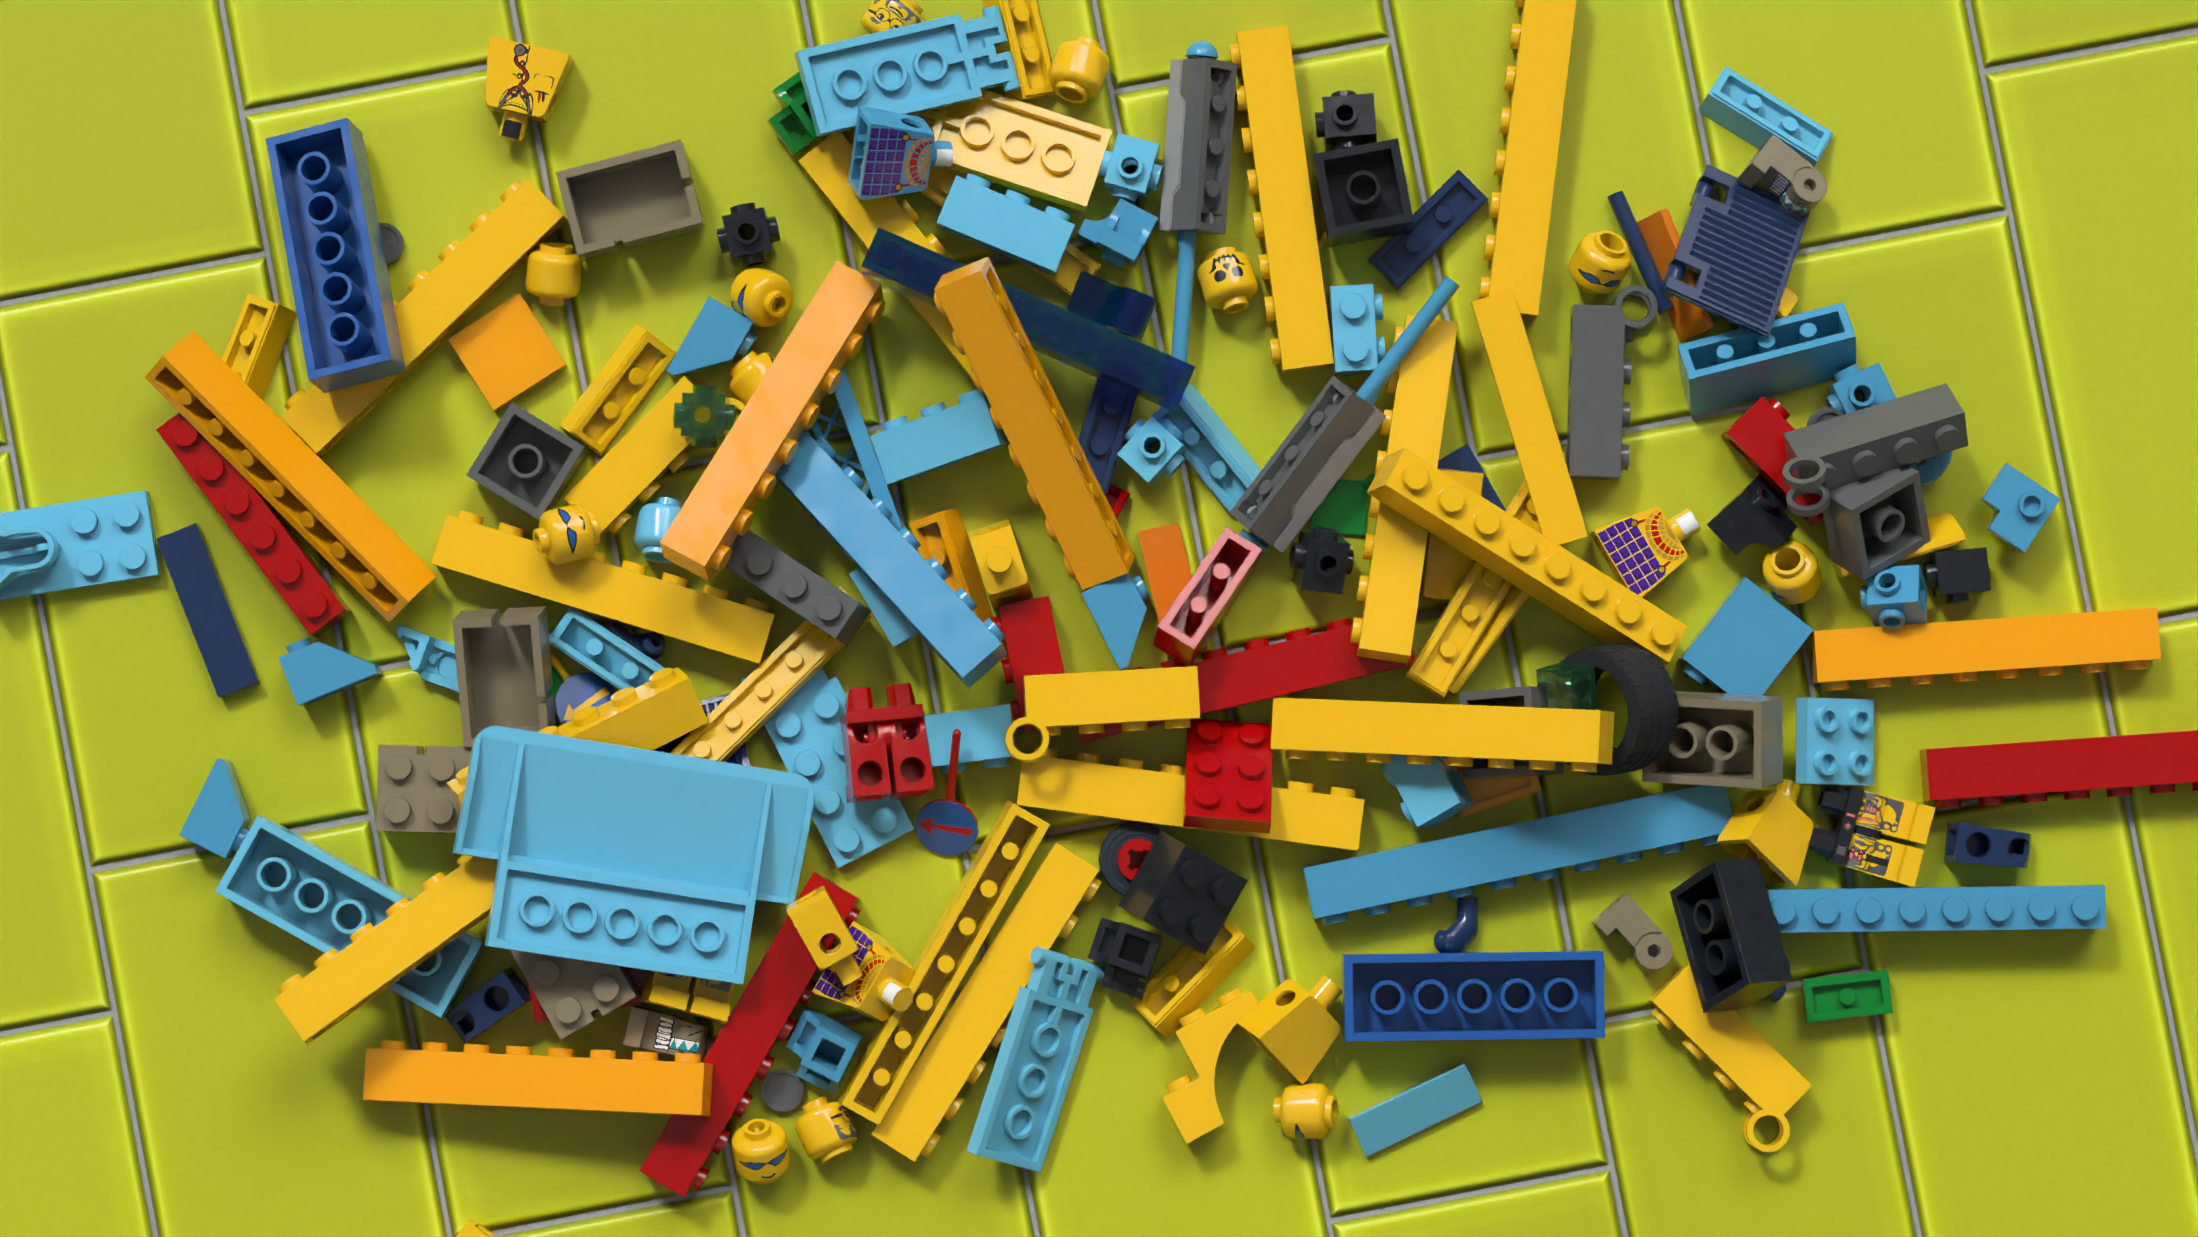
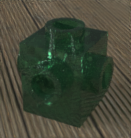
[673,385,736,448]

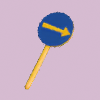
[550,648,616,725]

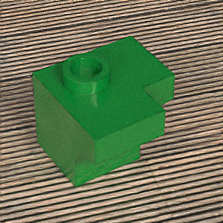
[767,72,820,156]

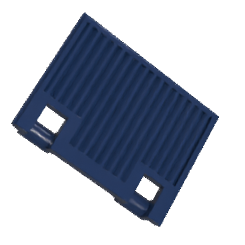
[1661,164,1810,338]

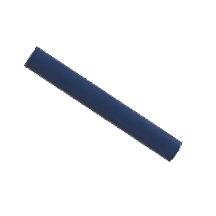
[1607,191,1674,314]

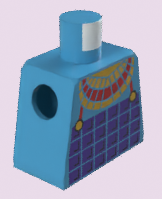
[848,107,953,200]

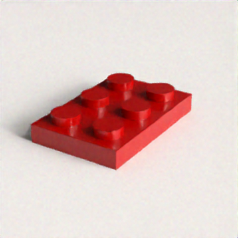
[1183,719,1272,834]

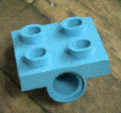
[1796,697,1874,785]

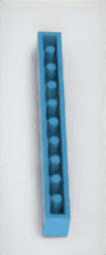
[1302,785,1732,925]

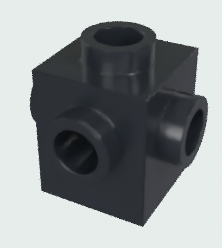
[1315,90,1377,151]
[717,203,781,267]
[1289,526,1354,594]

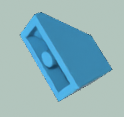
[667,297,758,379]
[1081,573,1150,670]
[279,638,383,707]
[179,758,251,858]

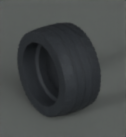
[1546,644,1679,776]

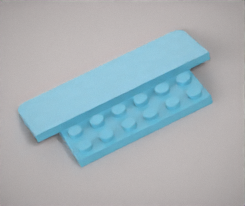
[453,726,814,984]

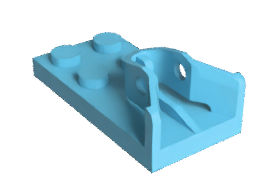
[0,490,161,601]

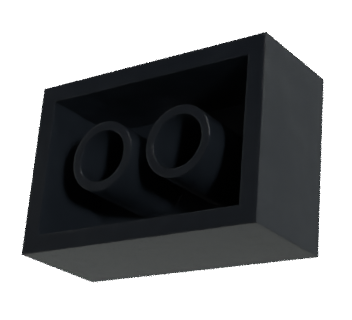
[1669,858,1793,1013]

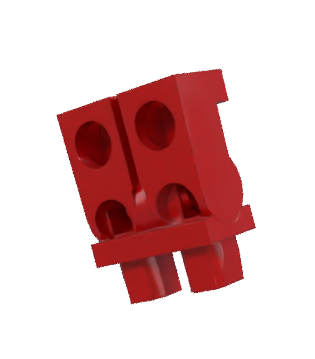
[840,683,935,803]

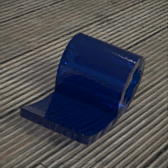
[1067,271,1157,340]

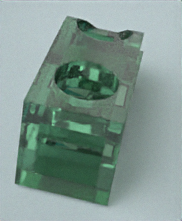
[1536,662,1597,710]

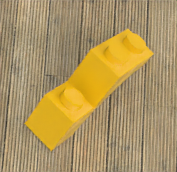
[1162,987,1258,1144]

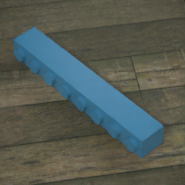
[775,428,1007,689]
[1767,885,2106,933]

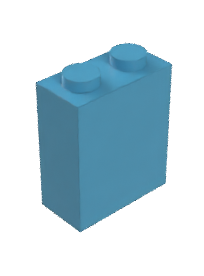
[1678,577,1813,695]

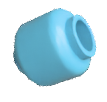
[633,497,681,564]

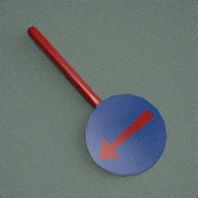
[915,729,979,855]

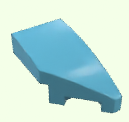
[396,625,459,692]

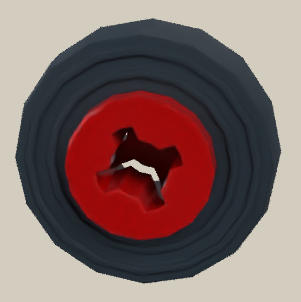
[1098,821,1163,896]

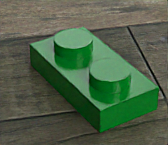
[1800,970,1893,1022]

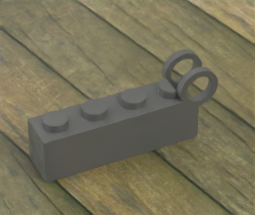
[1566,285,1658,480]
[1782,383,1968,517]
[726,530,871,647]

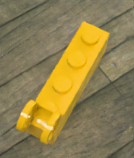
[564,376,745,536]
[1005,666,1200,761]
[1649,964,1812,1152]

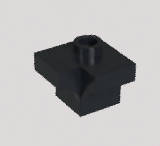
[1707,474,1798,555]
[1088,917,1163,1000]

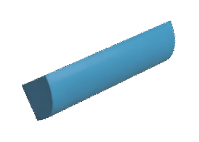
[1677,302,1856,417]

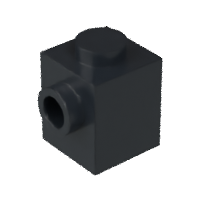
[1923,547,1991,604]

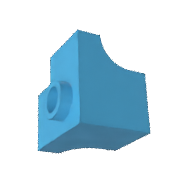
[1078,198,1158,269]
[1980,463,2060,553]
[786,1006,864,1095]

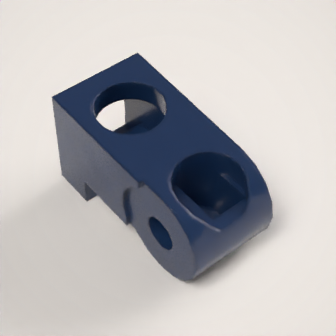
[1944,822,2031,868]
[445,967,531,1044]

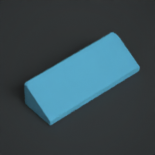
[1699,66,1834,167]
[1151,384,1261,515]
[549,606,665,690]
[1348,1062,1482,1157]

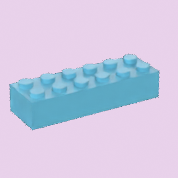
[215,816,486,1018]

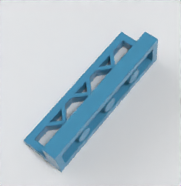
[812,369,903,531]

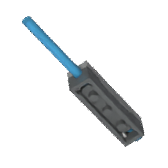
[1159,41,1237,379]
[1230,276,1460,554]

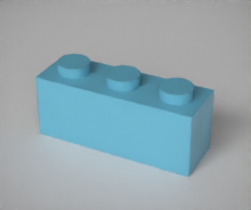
[936,173,1075,277]
[870,389,1009,485]

